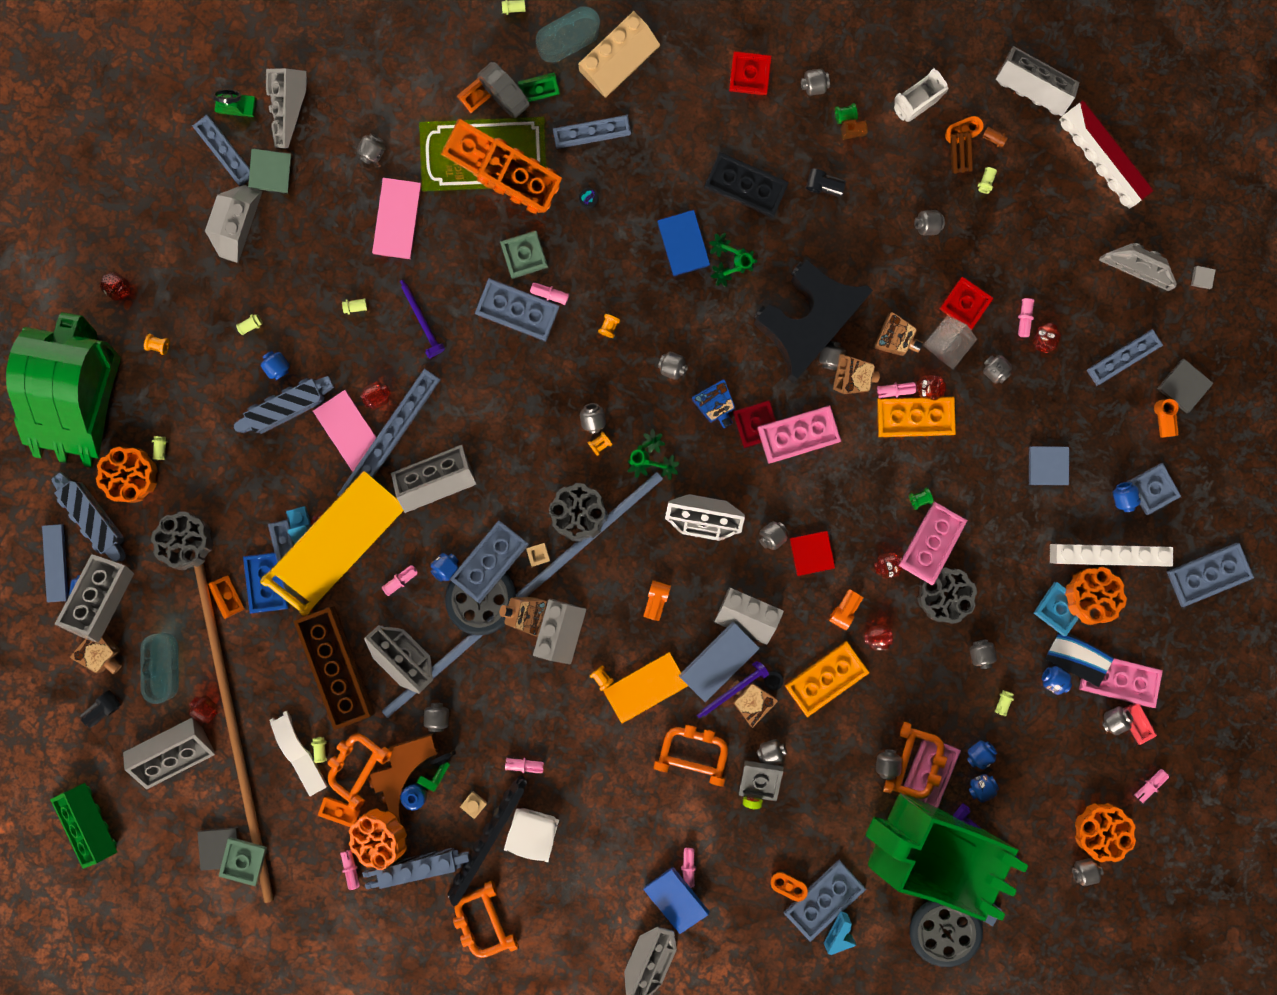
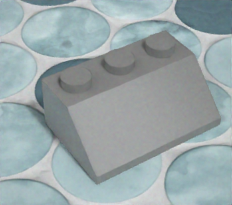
[714,587,784,645]
[533,599,586,664]

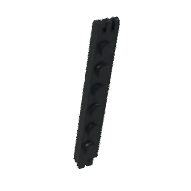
[447,776,527,906]

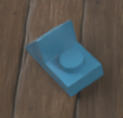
[286,506,311,544]
[824,911,856,955]

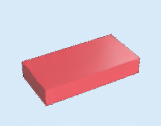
[1124,703,1157,745]

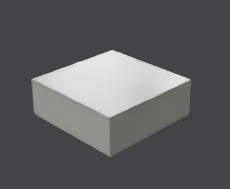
[1191,266,1216,289]

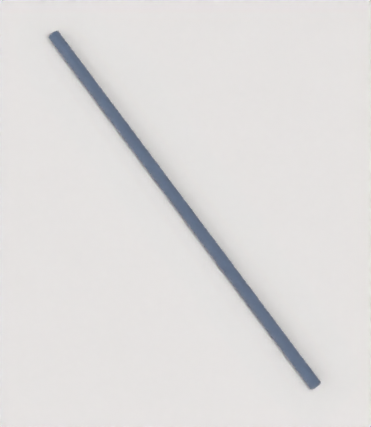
[382,472,663,718]

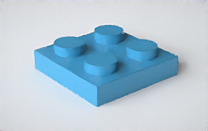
[1033,582,1081,636]

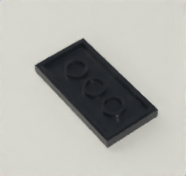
[704,152,789,218]

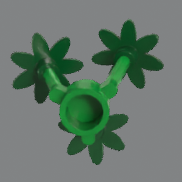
[709,233,758,287]
[628,429,680,480]

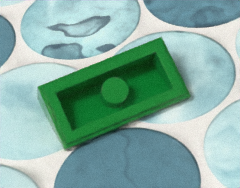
[518,73,560,102]

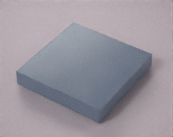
[1029,447,1069,485]
[1127,463,1181,515]

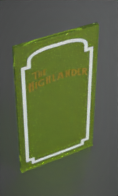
[419,117,546,192]

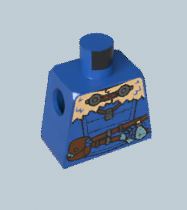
[692,379,735,428]

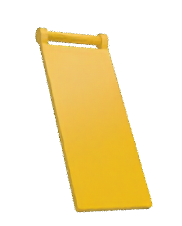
[260,471,404,617]

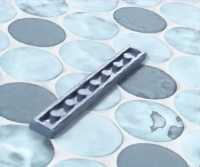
[337,368,441,496]

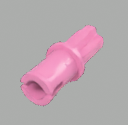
[530,283,569,305]
[1018,298,1035,337]
[877,382,916,398]
[382,565,418,596]
[505,758,544,773]
[1134,769,1169,804]
[681,848,696,888]
[340,849,360,890]

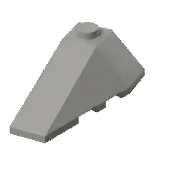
[266,68,308,148]

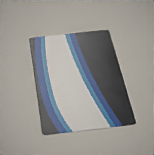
[1046,633,1114,687]

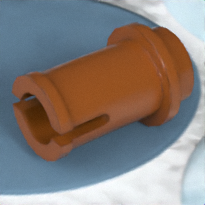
[982,126,1008,147]

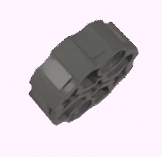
[477,62,530,119]
[549,483,608,542]
[151,512,213,570]
[917,567,977,624]

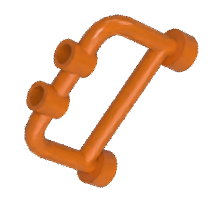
[883,722,947,799]
[653,725,728,787]
[328,733,392,812]
[453,880,519,958]

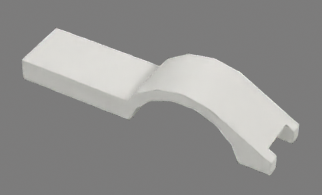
[269,710,328,796]

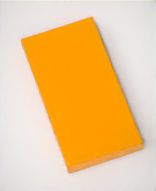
[877,397,956,437]
[784,641,869,717]
[603,652,688,723]

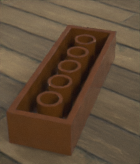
[293,606,375,730]

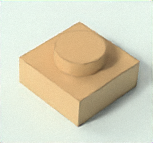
[526,543,550,567]
[460,791,487,819]

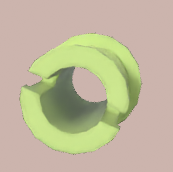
[502,0,526,15]
[978,167,997,194]
[342,298,367,315]
[236,314,263,335]
[152,436,168,460]
[994,690,1014,716]
[311,737,327,763]

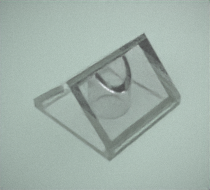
[923,315,977,369]

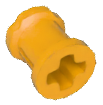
[598,314,620,338]
[144,334,170,355]
[587,431,612,456]
[589,665,614,691]

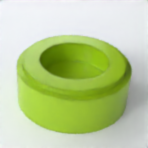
[743,796,763,809]

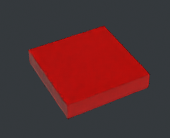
[729,51,771,95]
[939,277,993,330]
[789,531,835,576]

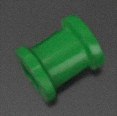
[835,103,858,124]
[909,487,934,510]

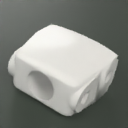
[894,68,949,122]
[504,808,559,862]

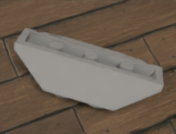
[205,185,263,263]
[1099,243,1177,291]
[665,494,745,541]
[364,625,433,694]
[624,927,677,995]

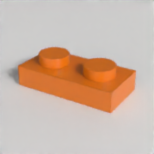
[317,796,361,827]

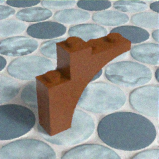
[369,733,439,825]

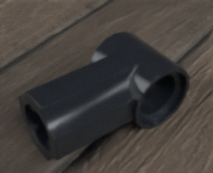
[805,168,846,198]
[80,690,122,728]

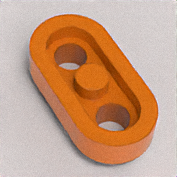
[945,116,983,144]
[771,872,808,902]

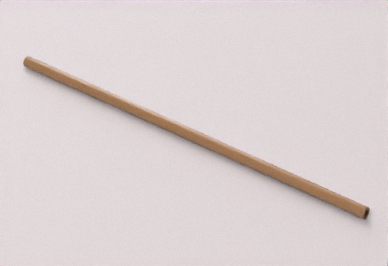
[194,563,274,903]

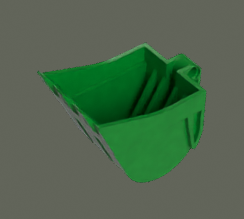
[6,312,121,468]
[865,793,1028,921]

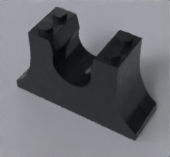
[753,260,873,383]

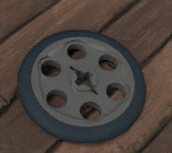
[445,573,516,635]
[910,901,983,967]

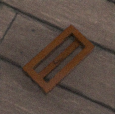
[950,132,973,174]

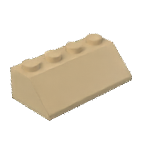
[578,11,660,98]

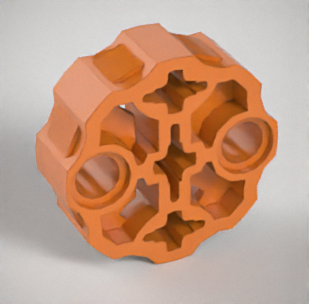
[96,447,158,503]
[1065,567,1127,625]
[1075,803,1136,863]
[349,809,407,870]

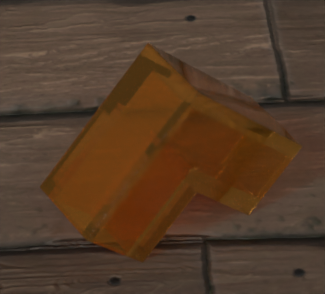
[840,119,868,140]

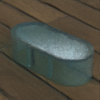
[536,6,600,62]
[140,632,179,704]

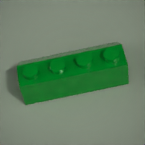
[50,783,118,869]

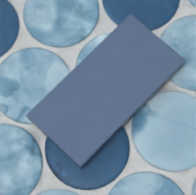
[475,278,560,342]
[450,520,529,604]
[1167,543,1254,607]
[678,622,760,702]
[783,860,866,942]

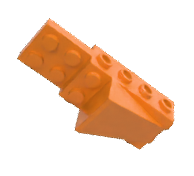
[441,119,562,214]

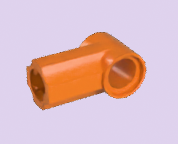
[1154,399,1179,437]
[643,580,671,621]
[829,589,863,630]

